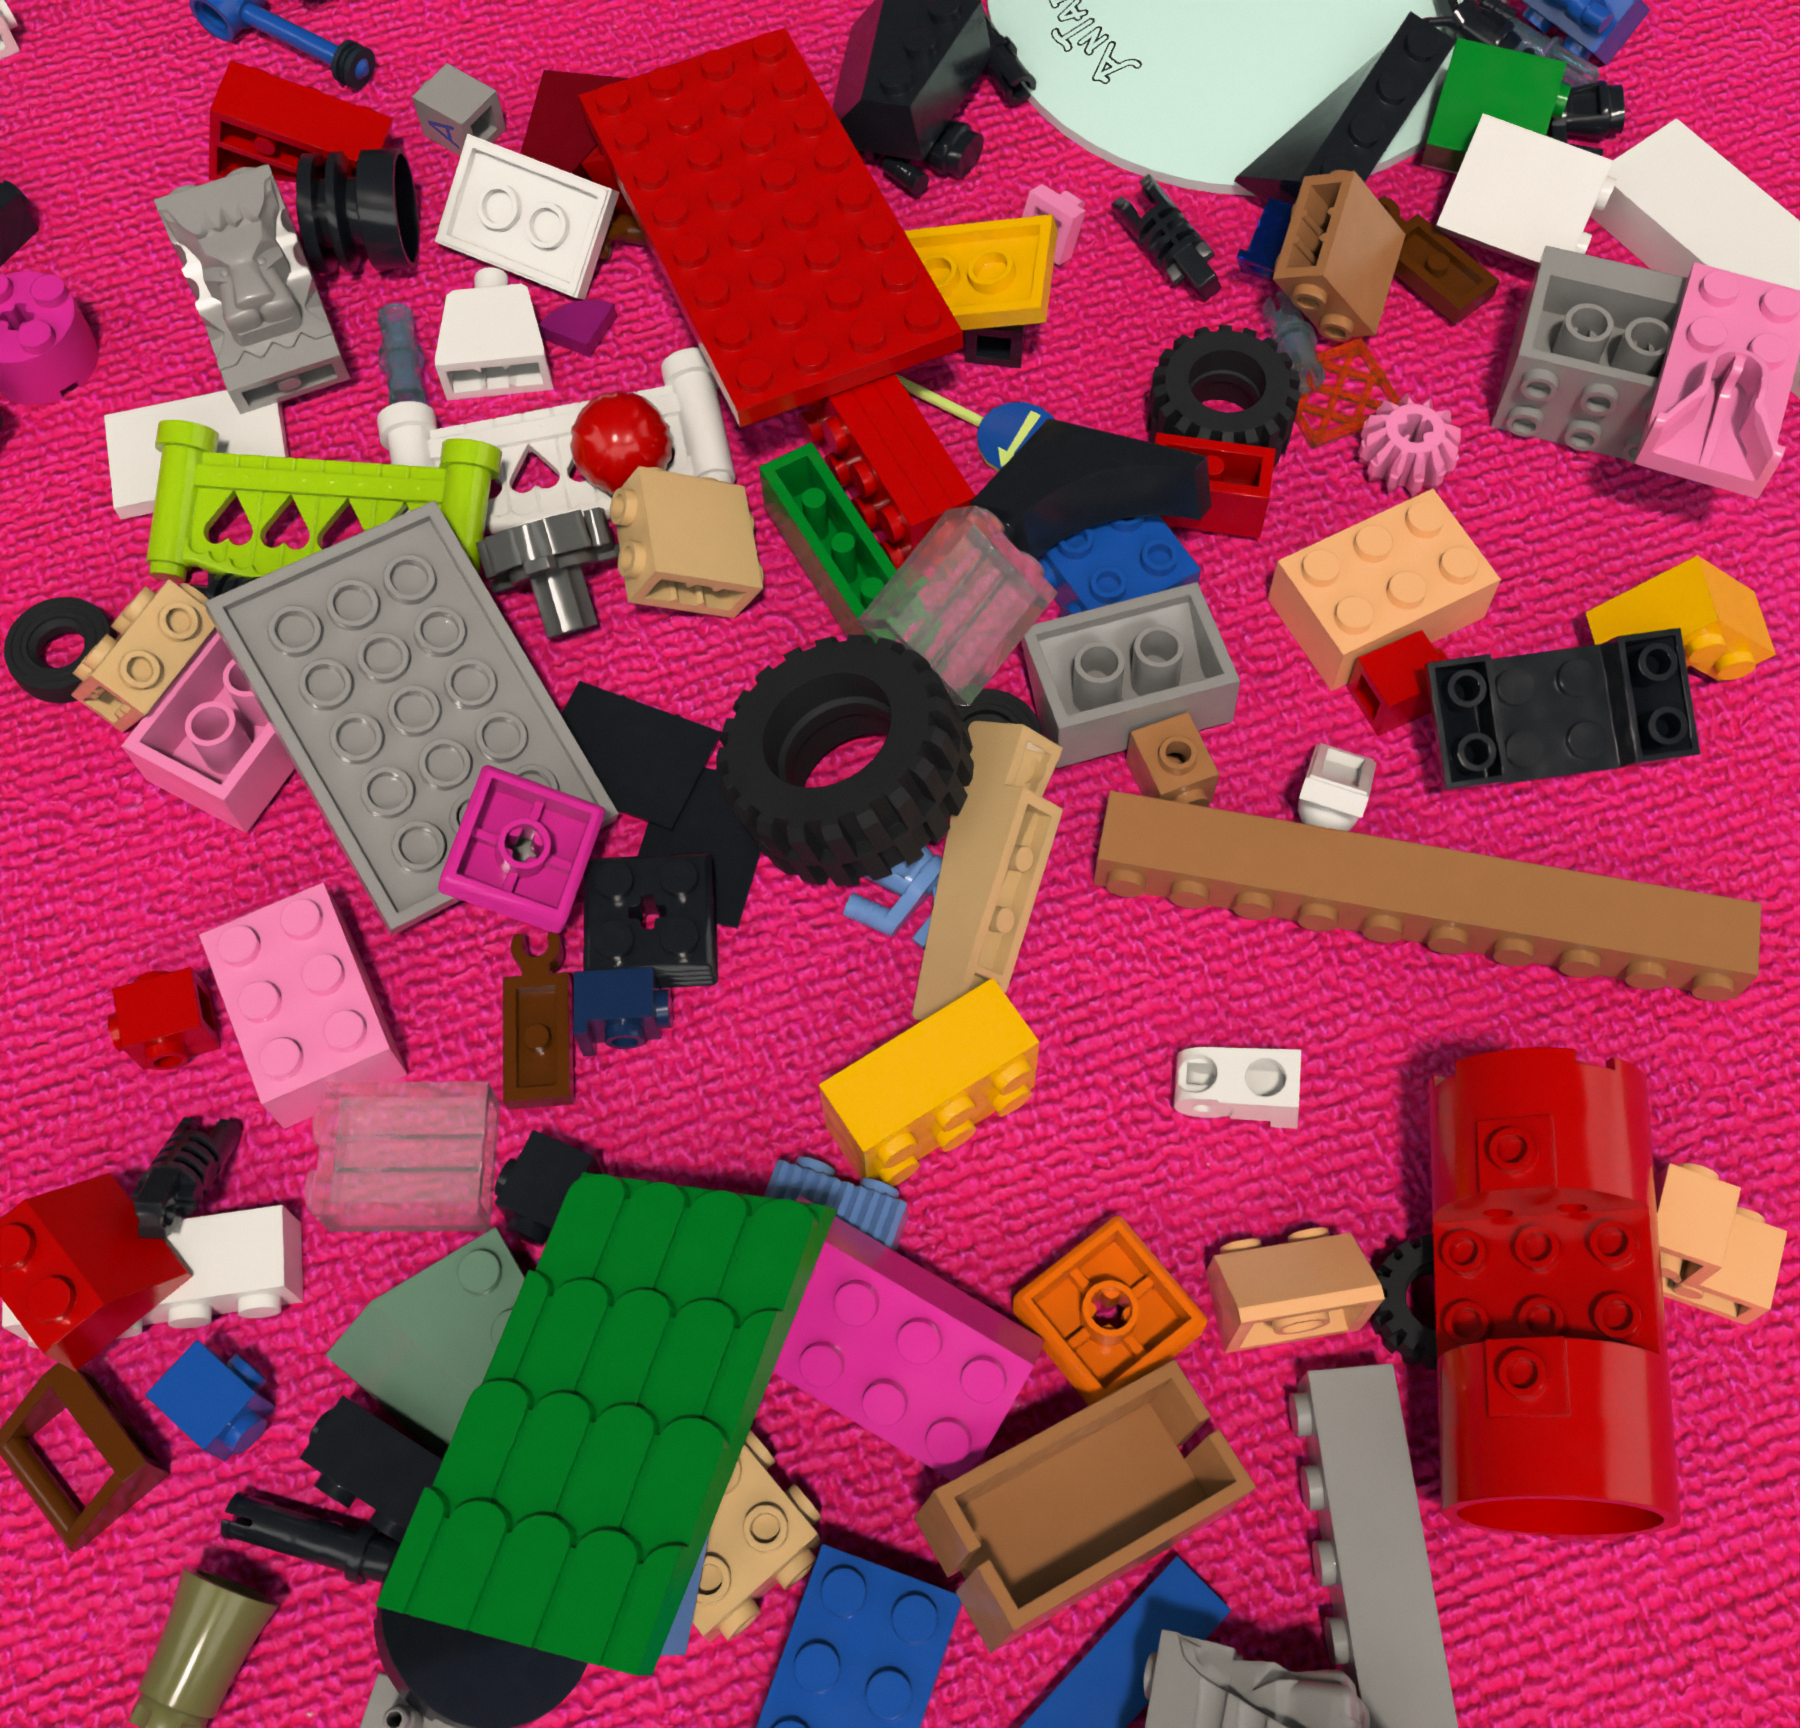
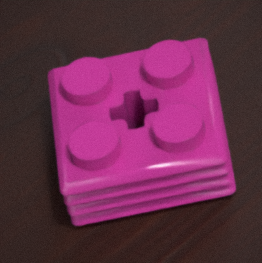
[438,765,605,933]

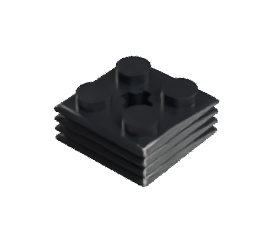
[583,852,718,988]

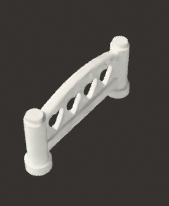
[377,348,736,535]

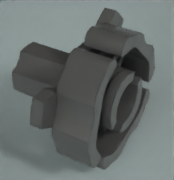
[476,507,620,639]

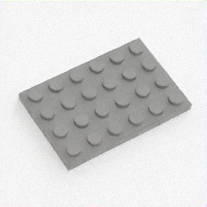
[205,501,619,936]

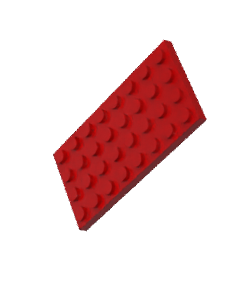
[578,28,963,428]

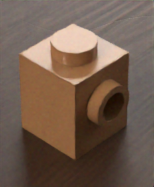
[1126,712,1219,807]

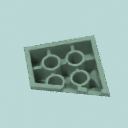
[325,1227,526,1460]

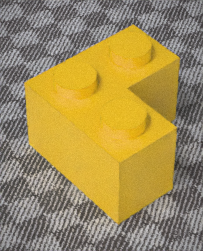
[1585,555,1776,681]

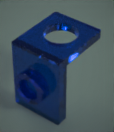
[1236,198,1293,284]

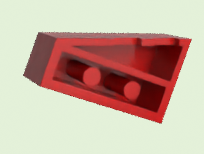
[209,60,393,183]

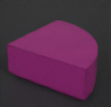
[538,300,617,357]

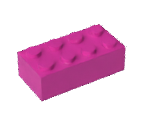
[773,1195,1045,1481]

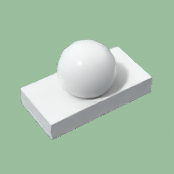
[1297,743,1377,831]

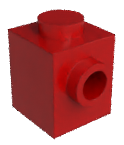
[108,967,221,1070]

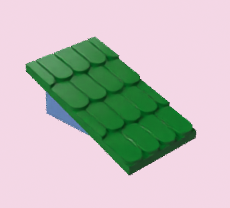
[375,1172,837,1676]

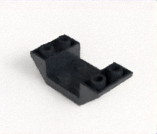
[1424,628,1700,790]

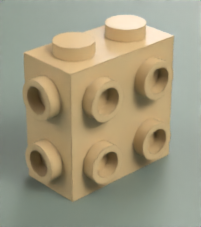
[610,466,764,618]
[71,579,215,733]
[692,1430,822,1643]

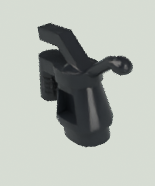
[1423,0,1524,50]
[1523,48,1625,156]
[864,120,984,195]

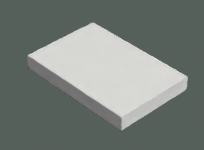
[435,134,620,300]
[104,390,289,520]

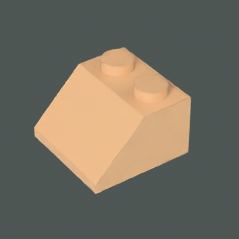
[1206,1227,1385,1354]

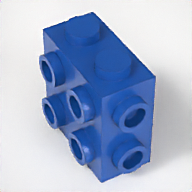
[1028,515,1201,617]

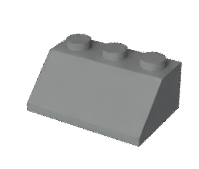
[1020,582,1240,768]

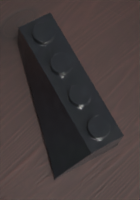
[1234,11,1457,218]

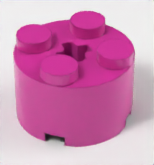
[0,271,99,405]

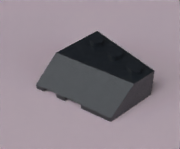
[832,0,992,161]

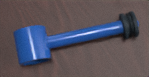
[190,0,375,90]

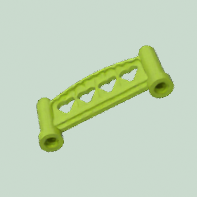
[146,420,502,582]

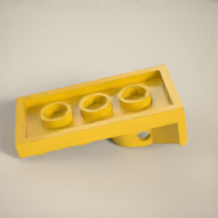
[904,214,1058,330]

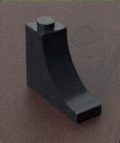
[971,418,1212,565]

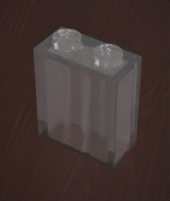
[857,505,1058,706]
[305,1081,500,1232]

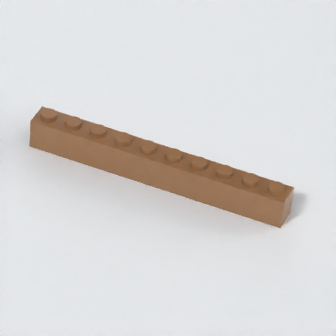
[1093,790,1761,1001]

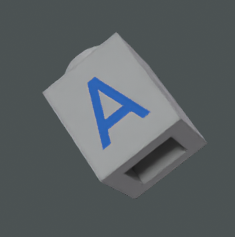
[412,63,506,156]

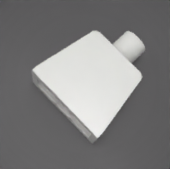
[435,267,554,401]

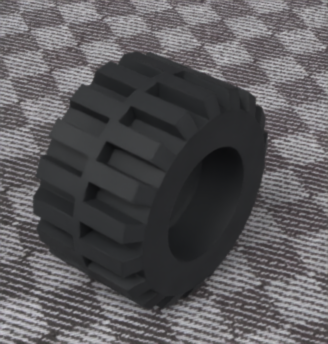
[1147,325,1301,467]

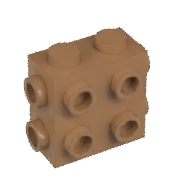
[1273,170,1406,341]

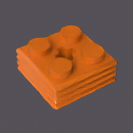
[1012,1216,1208,1406]

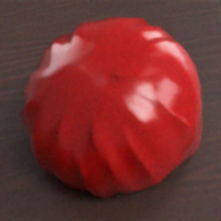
[570,391,673,496]

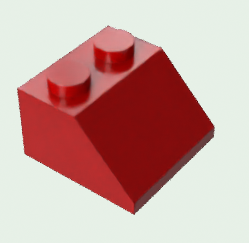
[0,1173,193,1372]

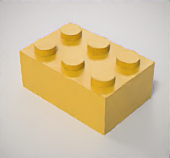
[819,977,1040,1187]

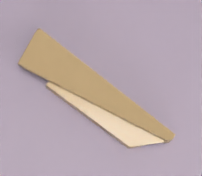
[912,721,1063,1021]

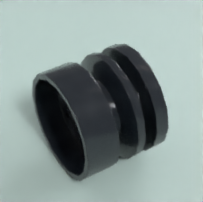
[296,148,420,273]

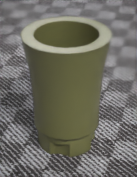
[129,1566,280,1728]

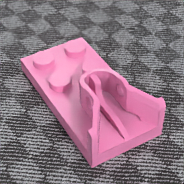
[1634,262,1800,499]

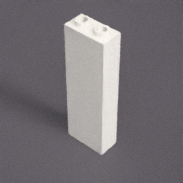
[1590,118,1800,399]

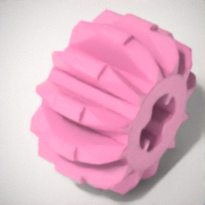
[1358,393,1461,498]

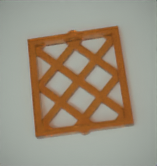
[1291,338,1401,449]

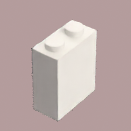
[1435,113,1617,268]

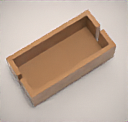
[914,1359,1257,1653]

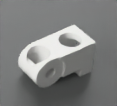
[1173,1047,1301,1129]

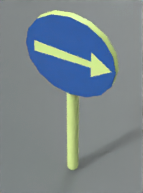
[895,373,1054,472]

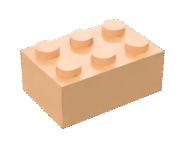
[1268,488,1501,691]

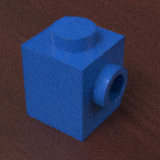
[145,1340,276,1462]

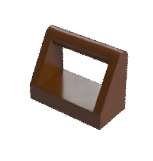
[0,1363,170,1552]

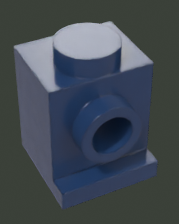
[573,967,673,1056]

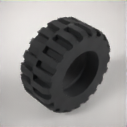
[716,634,974,886]

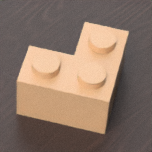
[1654,1163,1787,1325]

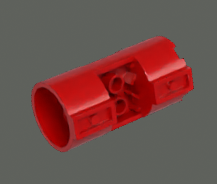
[1428,1047,1681,1540]

